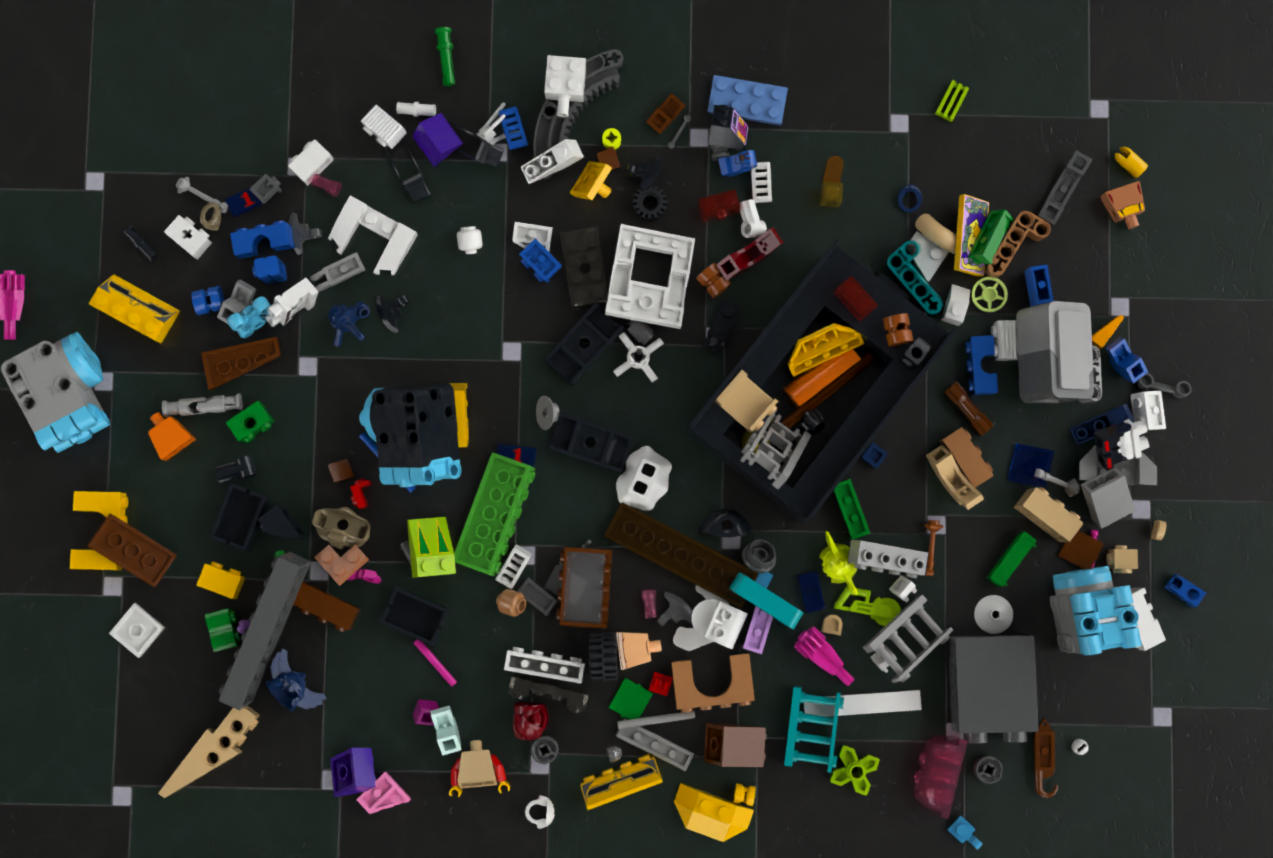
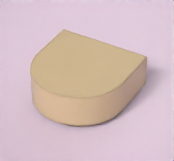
[1151,520,1166,541]
[821,615,843,636]

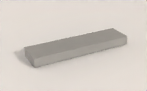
[616,718,694,771]

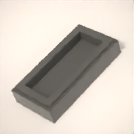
[517,577,558,616]

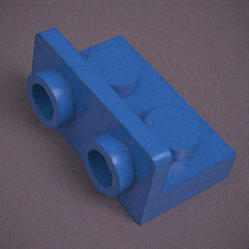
[519,238,562,283]

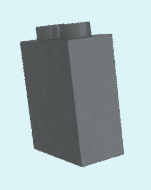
[948,635,1039,743]

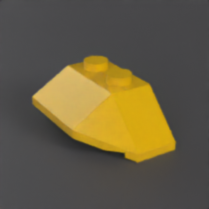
[788,323,864,377]
[674,783,754,842]

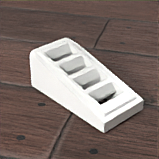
[751,162,772,203]
[495,545,532,589]

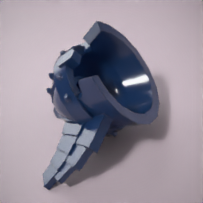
[265,648,327,712]

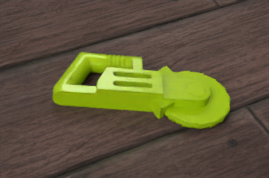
[834,586,901,626]

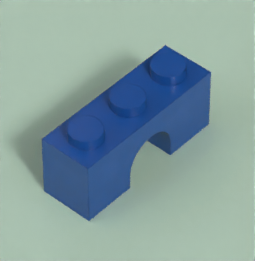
[230,221,295,259]
[965,335,998,396]

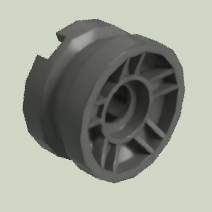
[531,735,559,764]
[973,755,1003,784]

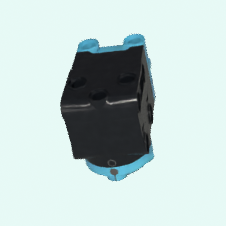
[359,383,461,487]

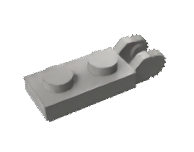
[310,252,365,292]

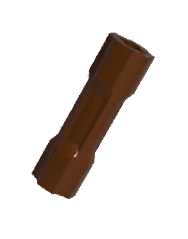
[943,382,994,436]

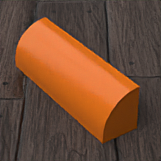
[783,349,861,407]

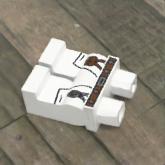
[266,278,318,327]

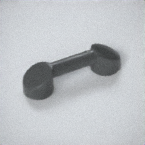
[1137,373,1192,398]

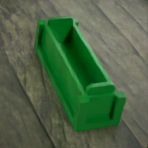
[968,209,1014,265]
[834,479,870,541]
[986,531,1037,587]

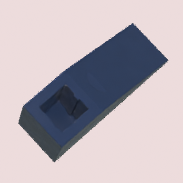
[1070,403,1135,445]

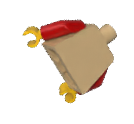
[449,740,510,797]

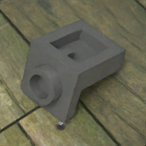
[250,174,282,204]

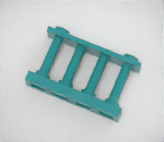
[784,686,844,772]

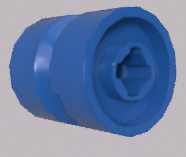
[191,286,225,315]

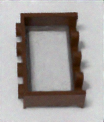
[556,546,613,628]

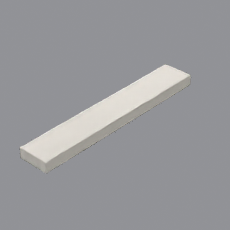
[804,690,922,717]

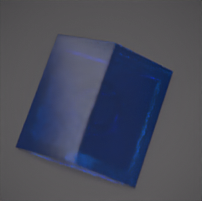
[1008,443,1054,488]

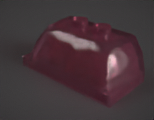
[914,735,968,819]

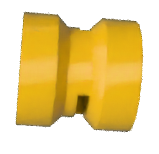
[733,783,756,806]

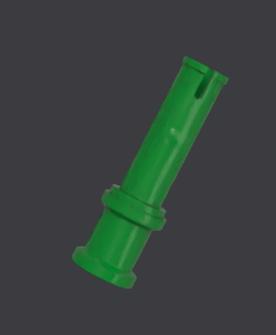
[435,27,455,86]

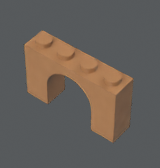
[671,653,755,713]

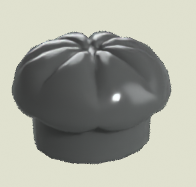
[742,539,776,574]

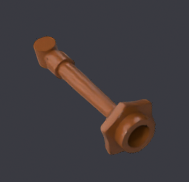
[924,520,943,576]

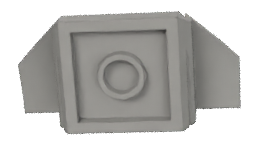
[1079,445,1157,485]

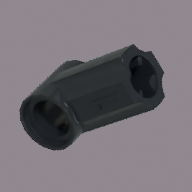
[215,456,257,483]

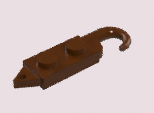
[1033,718,1058,798]

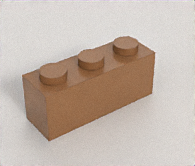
[939,427,994,488]

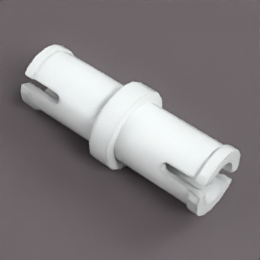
[396,102,436,117]

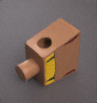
[1100,181,1145,230]

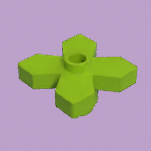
[830,745,880,796]

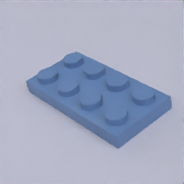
[707,75,788,126]

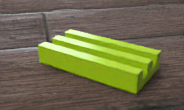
[935,80,969,122]

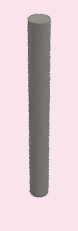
[617,710,695,729]

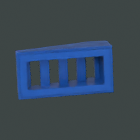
[499,107,528,150]

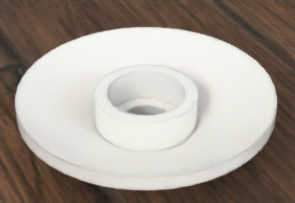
[974,595,1013,634]

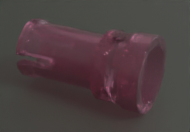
[312,174,342,197]
[641,589,657,618]

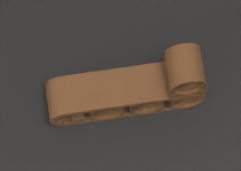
[985,211,1051,278]

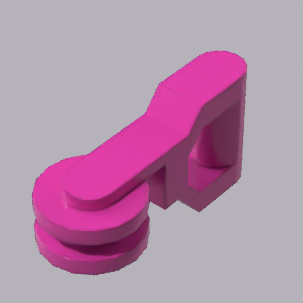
[347,569,381,584]

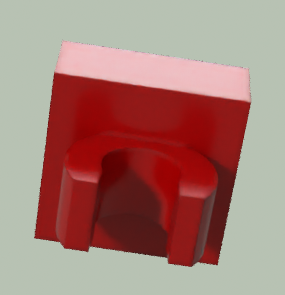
[649,671,673,696]

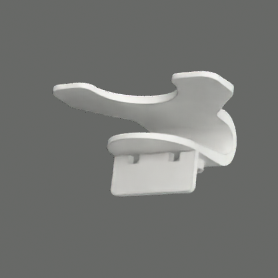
[673,585,748,651]

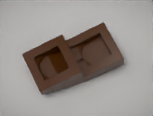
[646,93,686,134]

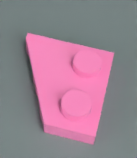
[356,772,411,814]

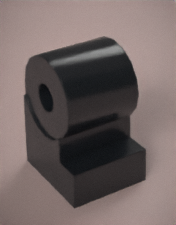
[899,336,932,371]

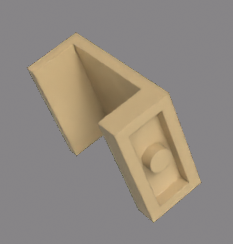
[714,370,778,432]

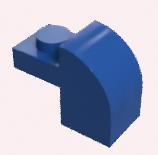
[1106,337,1148,383]

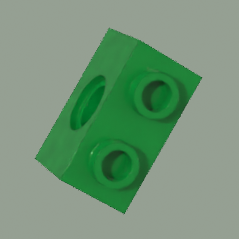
[226,401,275,443]

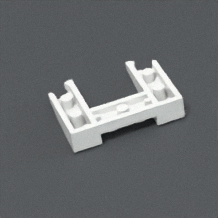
[328,195,418,275]

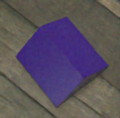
[412,113,463,167]

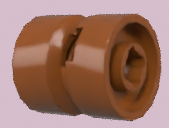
[696,263,732,299]
[882,313,914,347]

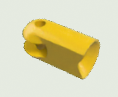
[1115,147,1148,178]

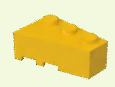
[449,383,469,447]

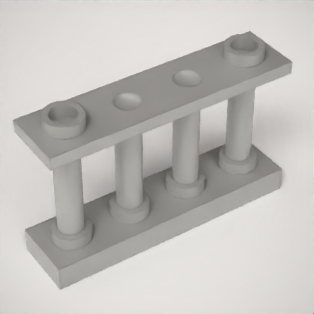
[863,595,953,683]

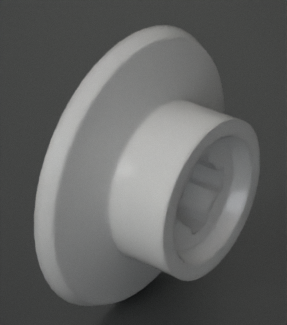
[536,396,559,430]

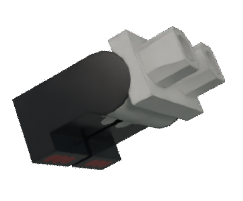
[1094,419,1149,471]

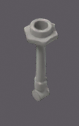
[176,176,228,213]
[1034,469,1080,497]

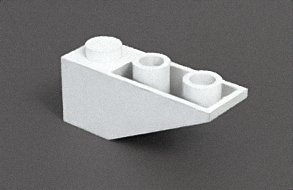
[521,139,584,184]

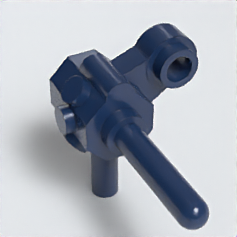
[328,301,370,347]

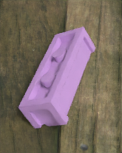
[742,606,773,654]

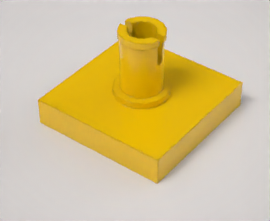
[570,161,612,200]

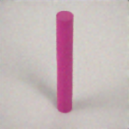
[414,639,457,687]

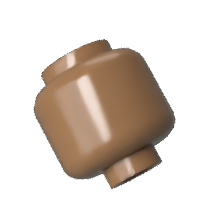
[496,589,526,617]

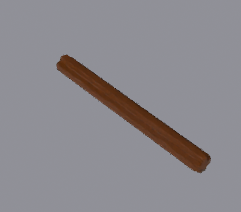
[780,353,874,429]

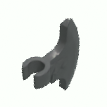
[288,212,322,255]
[657,592,693,626]

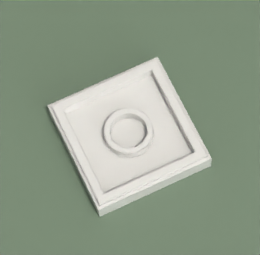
[109,603,165,658]

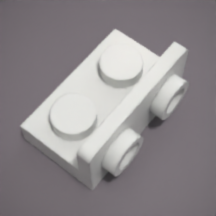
[1131,391,1166,430]

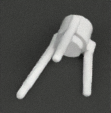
[477,102,519,145]

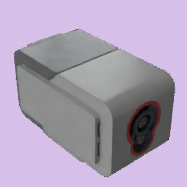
[1016,301,1102,404]

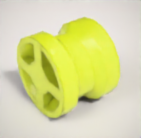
[602,128,621,150]

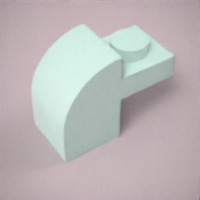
[431,706,461,756]

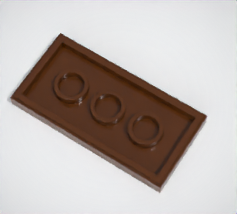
[87,513,177,588]

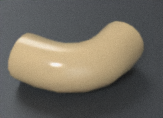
[915,214,956,254]

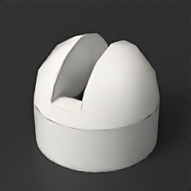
[1071,739,1088,755]

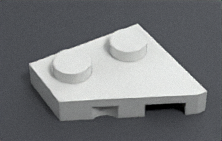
[907,232,948,282]

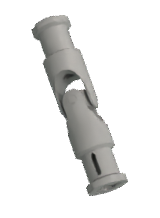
[162,393,243,418]

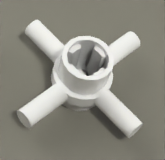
[613,332,664,383]

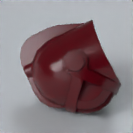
[513,702,549,740]

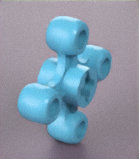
[227,296,272,338]

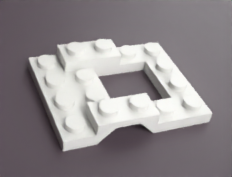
[605,224,695,329]

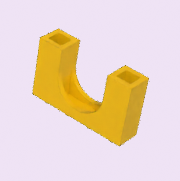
[70,491,129,570]

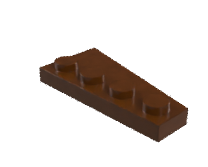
[201,337,281,391]

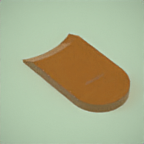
[823,156,844,187]

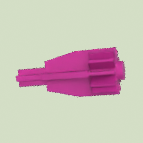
[0,270,25,340]
[794,626,854,686]

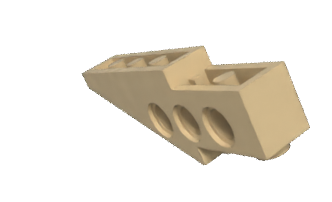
[158,705,260,798]

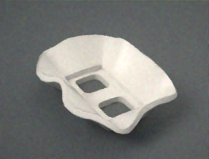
[616,446,672,511]

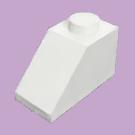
[941,284,970,326]

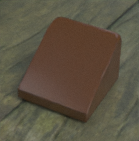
[596,147,621,171]
[328,459,354,483]

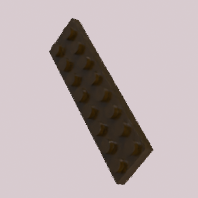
[604,502,759,608]

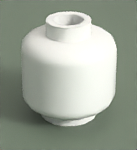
[457,226,483,254]

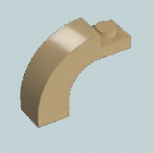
[926,445,984,510]

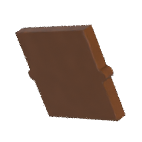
[1058,530,1104,569]

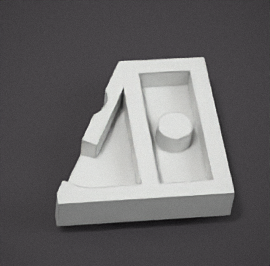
[512,222,553,252]

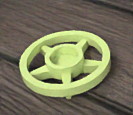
[971,277,1008,312]

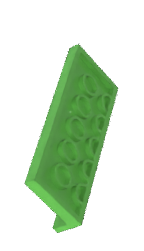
[454,452,535,577]

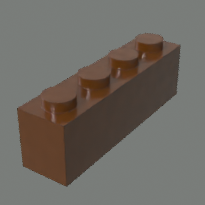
[293,582,361,632]

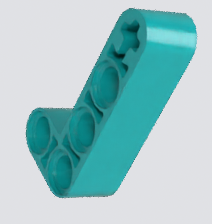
[887,240,944,314]
[729,572,803,630]

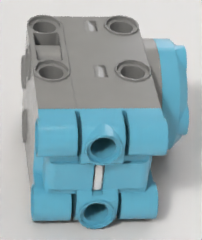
[1,332,110,453]
[1050,566,1142,655]

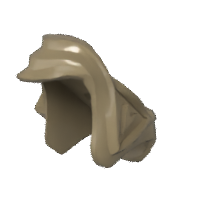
[312,507,370,550]

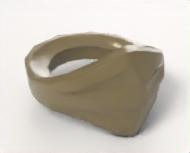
[200,202,221,231]

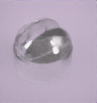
[606,746,622,763]

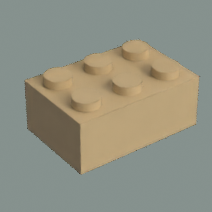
[1014,487,1083,543]

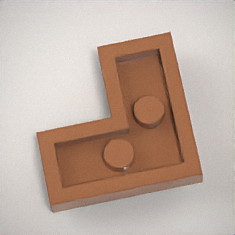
[314,545,369,586]

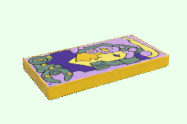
[954,194,989,277]

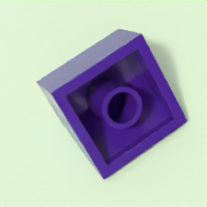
[330,747,376,797]

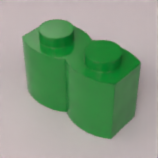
[205,608,242,652]

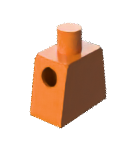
[148,412,196,461]

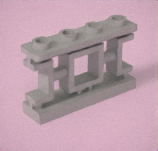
[740,410,811,489]

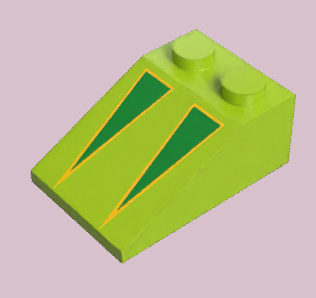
[407,517,456,578]

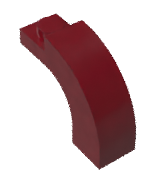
[716,228,784,281]

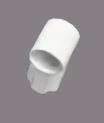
[738,199,767,238]

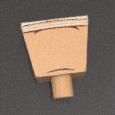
[616,632,662,670]

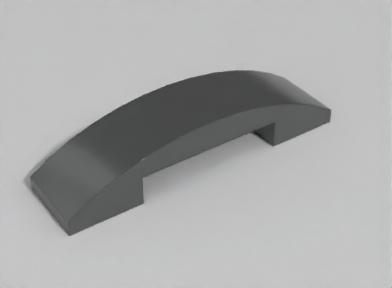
[1038,150,1093,225]

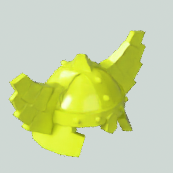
[819,531,858,595]

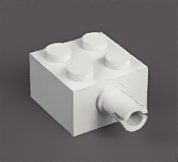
[544,55,586,117]

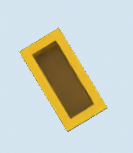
[197,561,245,599]

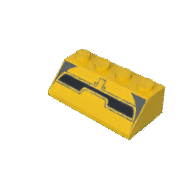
[89,274,180,343]
[580,754,663,810]

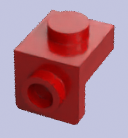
[350,478,372,509]

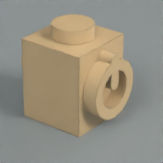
[1106,545,1138,573]

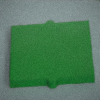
[609,678,653,720]

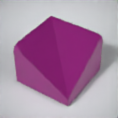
[413,700,439,725]

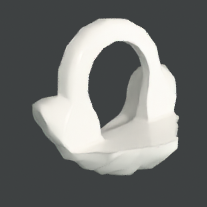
[525,795,555,829]

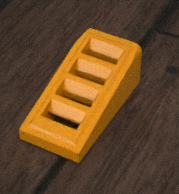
[1092,315,1124,349]

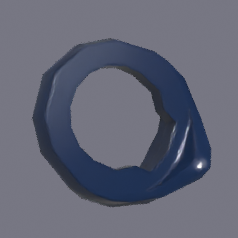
[897,184,923,213]

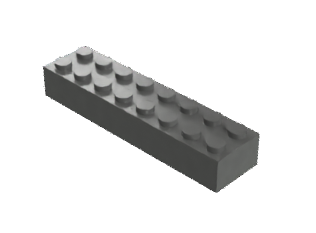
[219,552,311,710]

